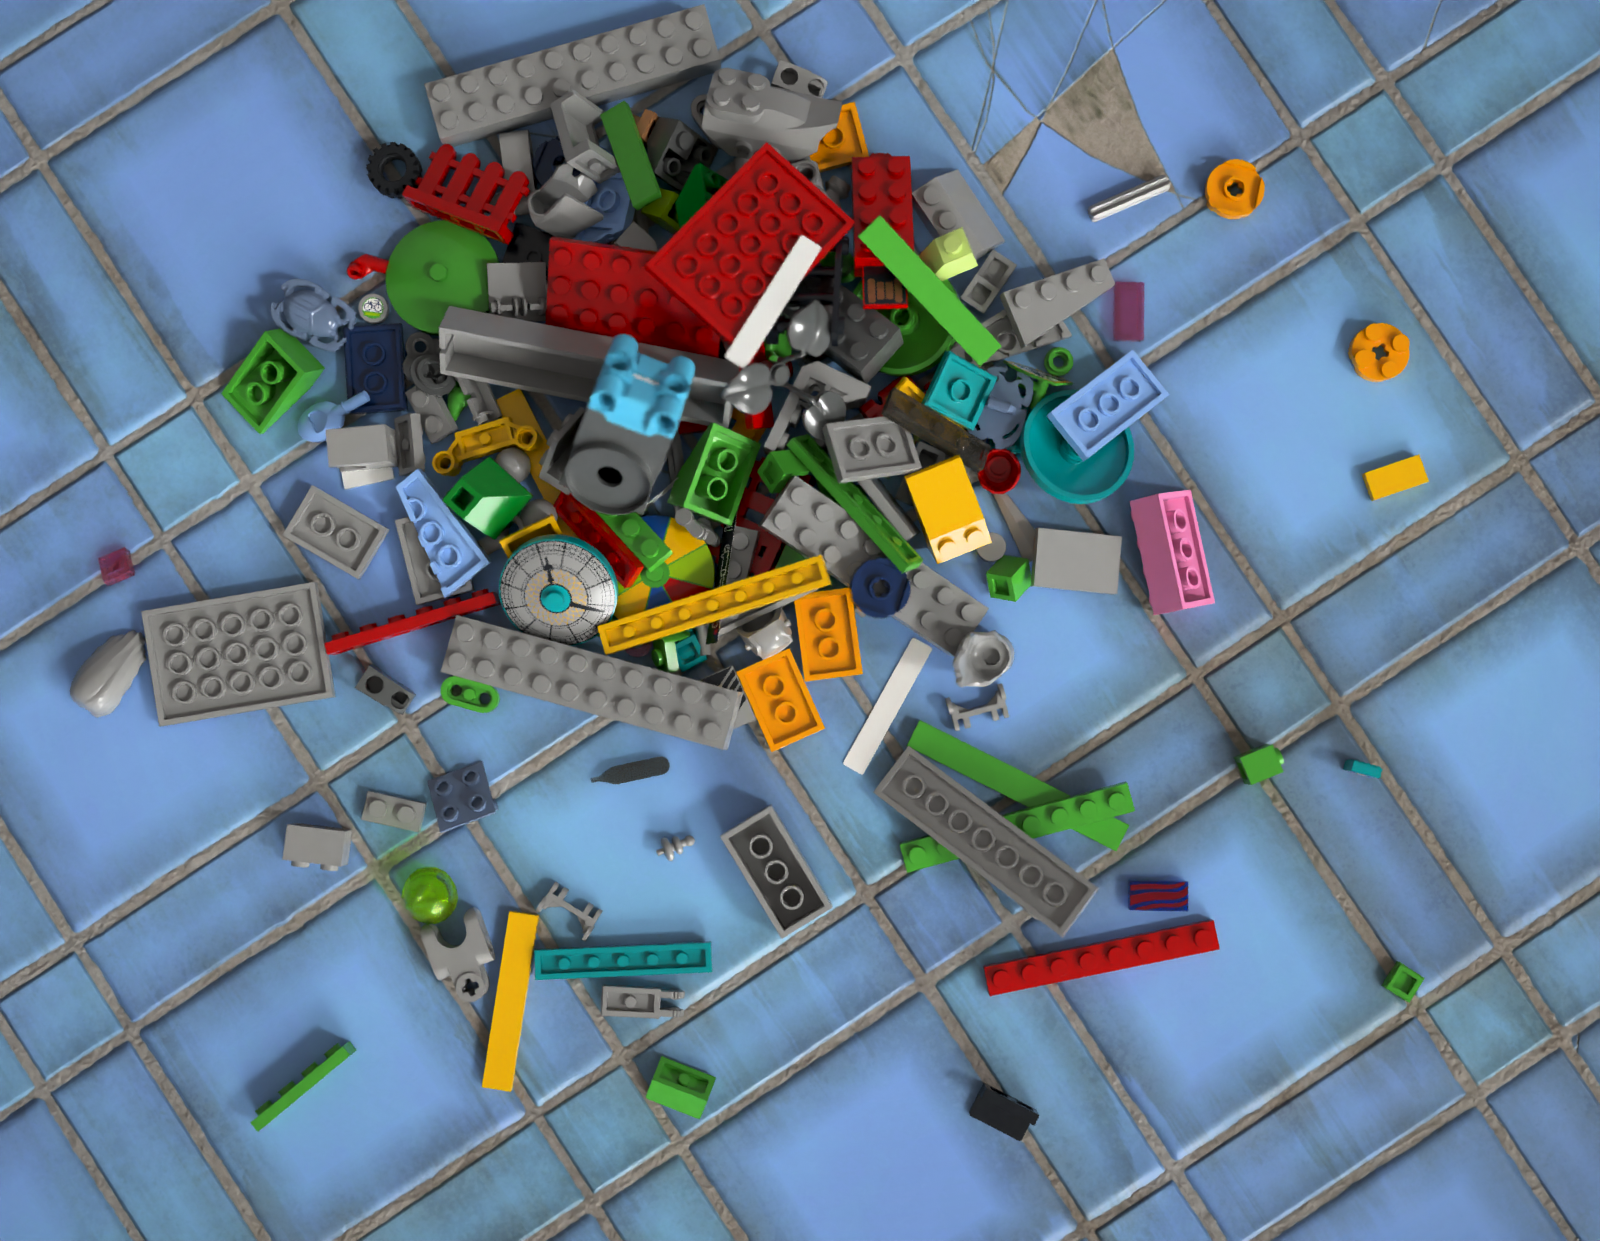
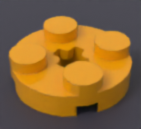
[1204,159,1265,219]
[1348,323,1410,382]

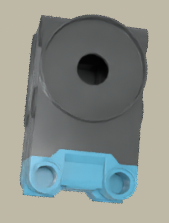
[559,334,695,515]

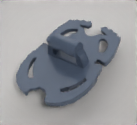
[271,278,357,353]
[967,365,1034,449]

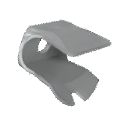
[527,163,603,239]

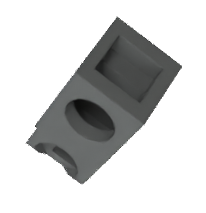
[355,664,416,715]

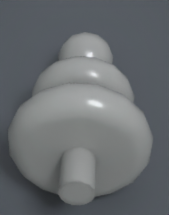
[656,835,695,861]

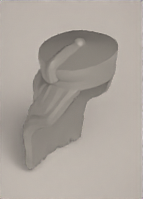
[952,630,1014,687]

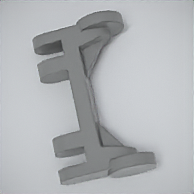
[675,508,721,547]
[945,683,1009,731]
[536,882,603,942]

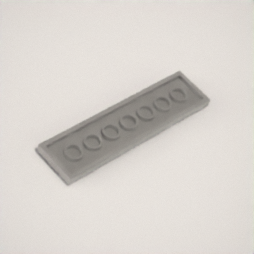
[873,746,1099,938]

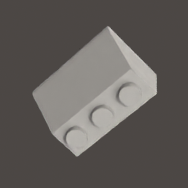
[912,169,1005,261]

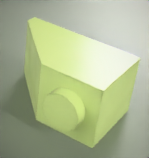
[918,227,978,281]

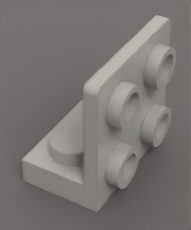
[539,407,585,495]

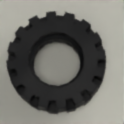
[366,142,422,199]

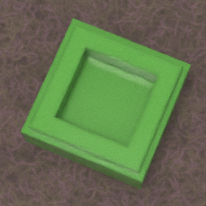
[1381,961,1425,1003]

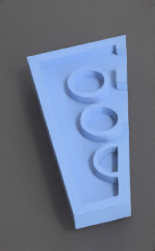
[396,469,492,598]

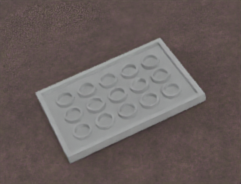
[141,582,336,727]

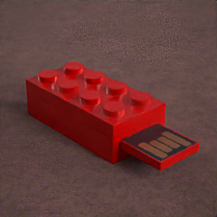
[851,153,914,309]

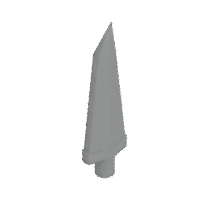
[993,493,1035,562]

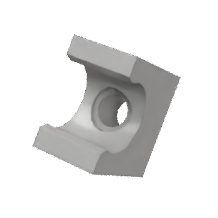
[325,424,398,472]

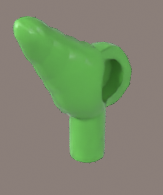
[447,381,471,423]

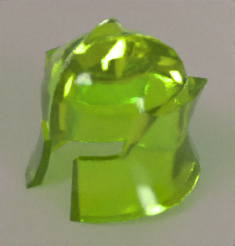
[402,867,458,924]

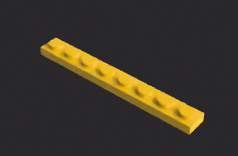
[597,555,831,655]

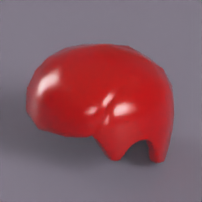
[977,448,1021,494]

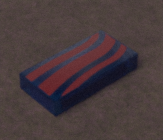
[1128,880,1188,911]

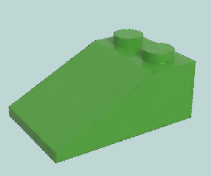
[221,329,325,434]
[667,422,761,526]

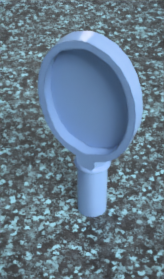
[297,390,370,443]

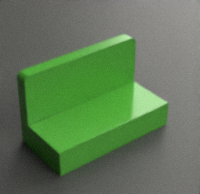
[646,1056,716,1119]

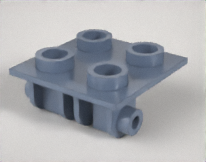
[427,761,499,833]

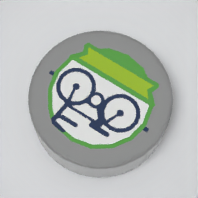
[358,294,390,324]

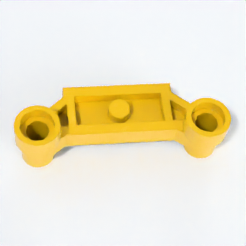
[432,416,543,476]

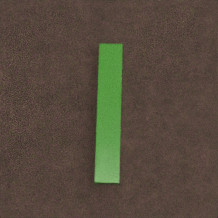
[858,215,1002,366]
[787,434,923,573]

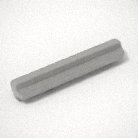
[1088,175,1170,222]

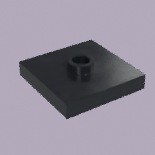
[502,222,555,284]

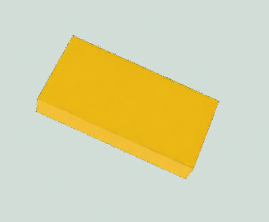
[1362,454,1429,501]

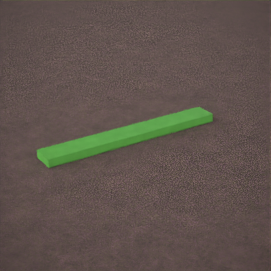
[906,720,1129,851]

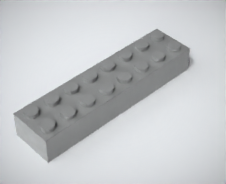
[758,475,989,657]

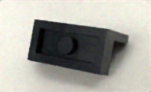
[969,1082,1040,1141]

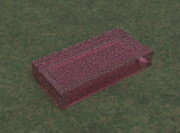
[1113,282,1144,342]

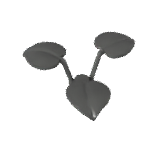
[720,300,846,441]

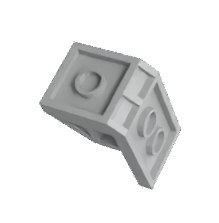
[764,361,871,456]

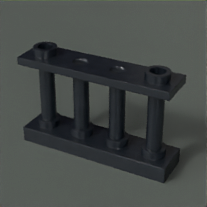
[766,237,849,346]

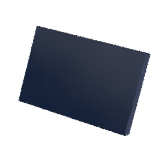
[343,323,408,415]

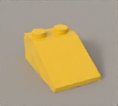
[904,455,992,564]

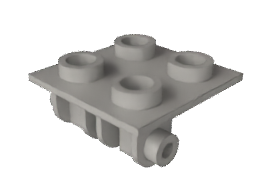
[487,262,547,321]

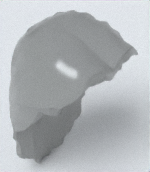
[70,630,146,718]

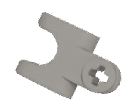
[420,907,495,1002]

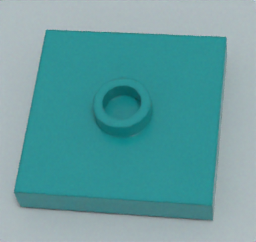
[921,351,997,431]

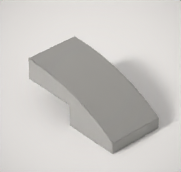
[960,249,1017,314]

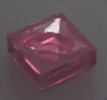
[98,547,135,586]

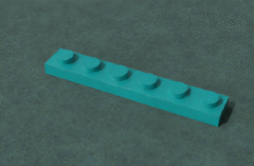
[534,941,713,980]

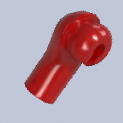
[347,254,389,280]

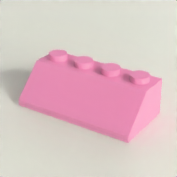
[1129,490,1215,615]

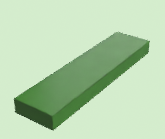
[600,101,663,211]

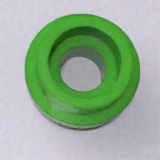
[1044,347,1073,377]

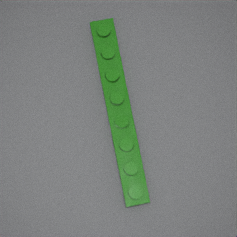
[899,781,1135,873]

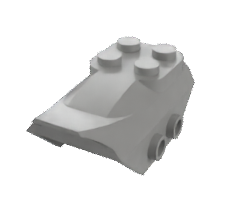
[701,68,843,164]

